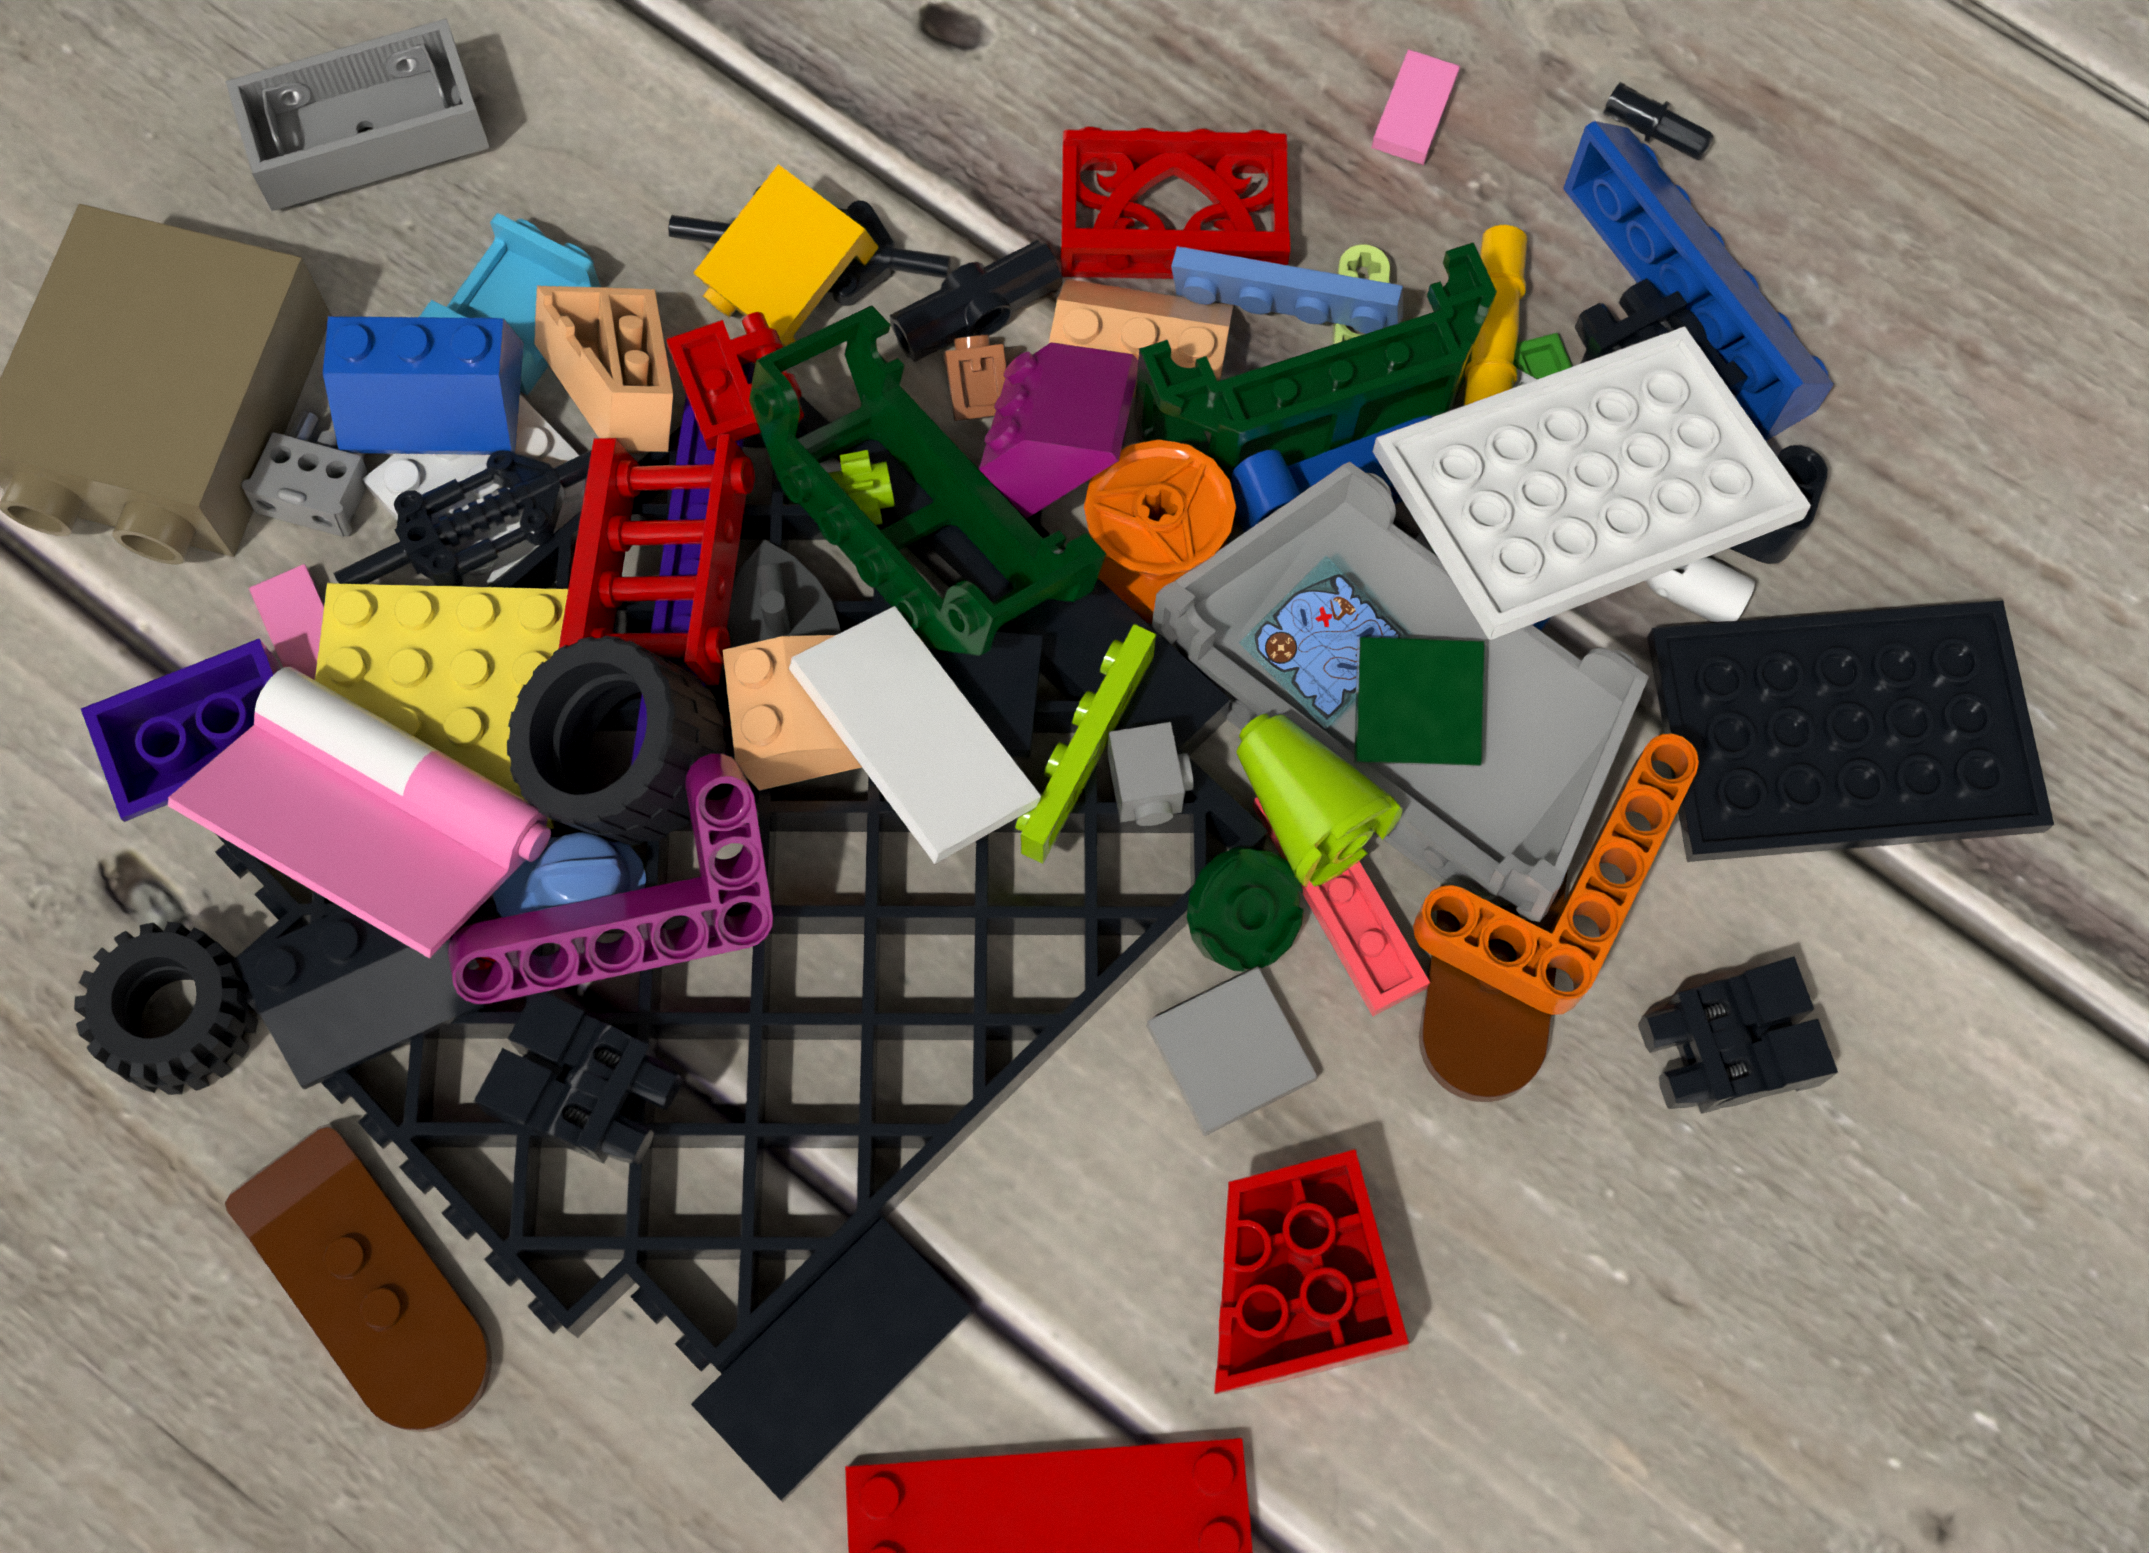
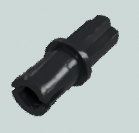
[1603,82,1714,160]

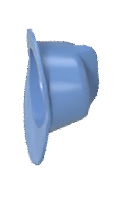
[493,832,646,917]

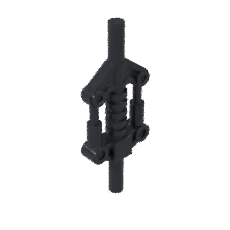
[668,186,951,306]
[333,450,592,586]

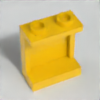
[693,164,879,347]

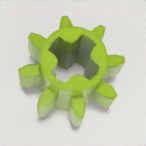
[828,450,895,525]

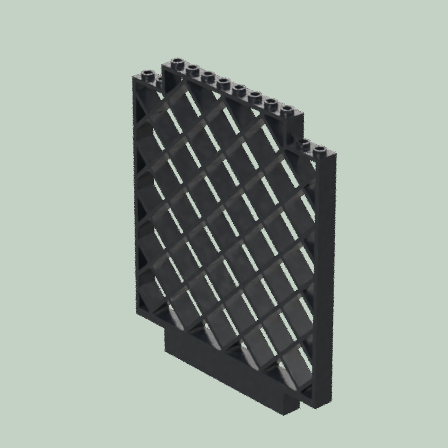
[215,363,1268,1374]

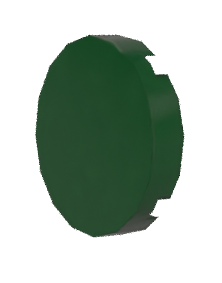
[1187,847,1304,971]

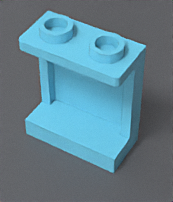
[419,213,601,396]

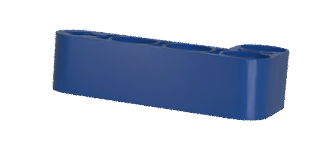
[1231,416,1433,533]

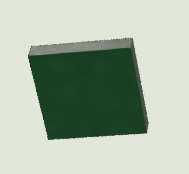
[1354,637,1484,767]

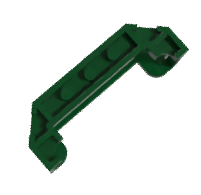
[1134,242,1497,483]
[749,305,1106,656]

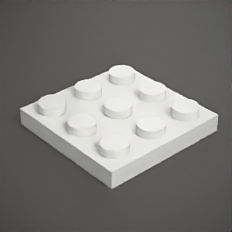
[362,394,587,587]

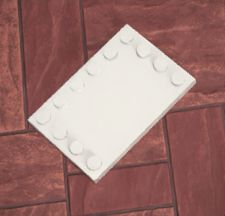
[1373,326,1811,641]

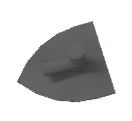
[722,540,841,679]

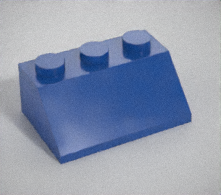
[323,316,524,455]

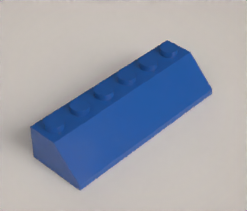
[1563,121,1834,441]

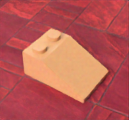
[723,635,923,790]

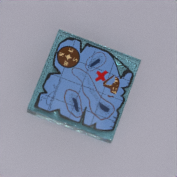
[1239,556,1410,729]

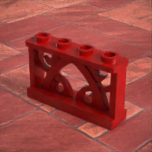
[1061,127,1290,279]

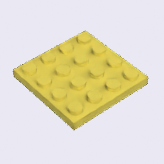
[315,583,568,829]

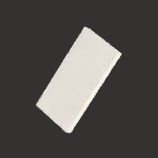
[789,606,1041,864]

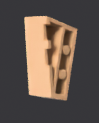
[534,286,673,454]

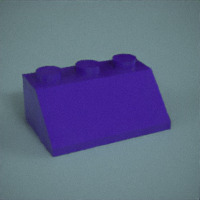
[81,638,281,822]

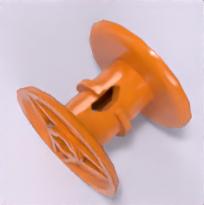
[1084,439,1236,624]

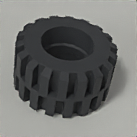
[74,922,258,1095]

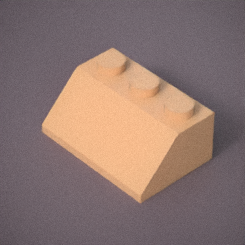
[1048,279,1234,401]

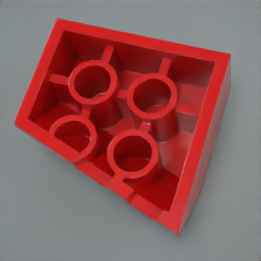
[1214,1149,1409,1395]

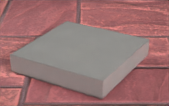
[1147,967,1318,1137]

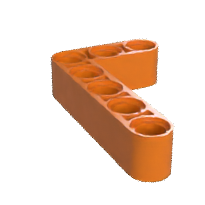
[1413,733,1699,1015]

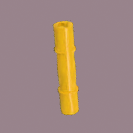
[1464,225,1527,406]

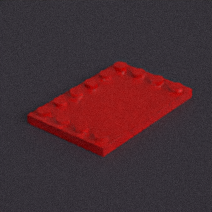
[845,1438,1253,1553]

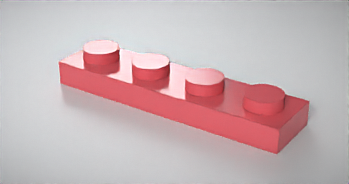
[1252,798,1430,1016]

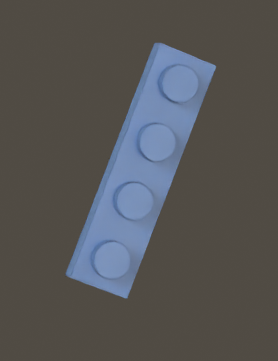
[1171,246,1403,334]

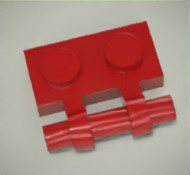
[666,312,804,451]

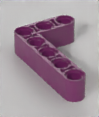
[448,754,773,1004]

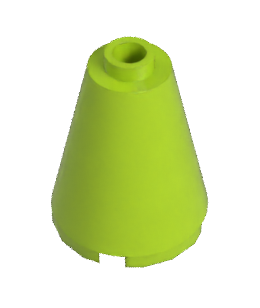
[1236,713,1403,887]

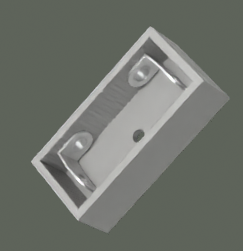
[225,18,490,211]

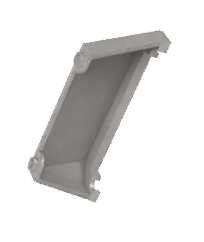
[1152,462,1649,922]

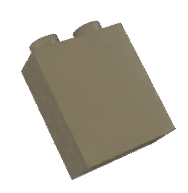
[0,203,332,565]

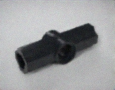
[889,240,1062,362]

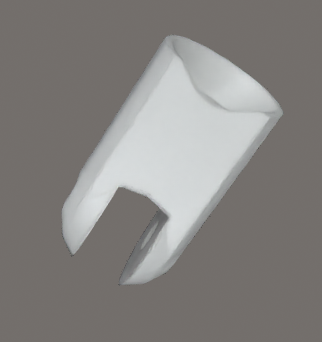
[1646,556,1755,623]

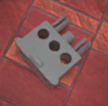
[241,411,368,537]

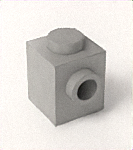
[1107,722,1193,826]

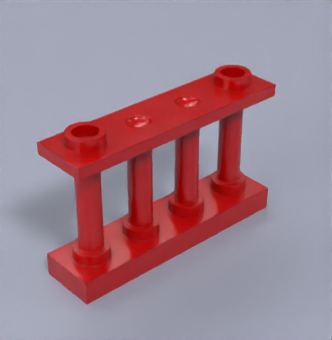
[558,434,755,686]

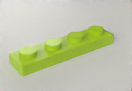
[1015,624,1156,864]

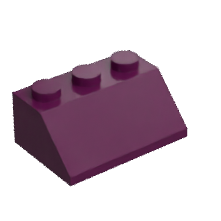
[979,342,1138,519]

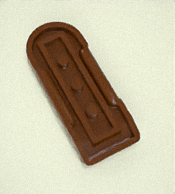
[1419,869,1568,1102]
[225,1124,492,1432]

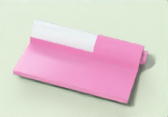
[168,667,551,958]

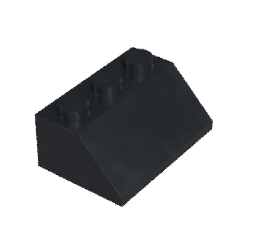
[237,909,485,1090]

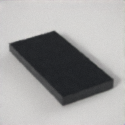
[691,1217,973,1502]

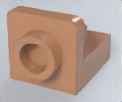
[943,335,1006,422]

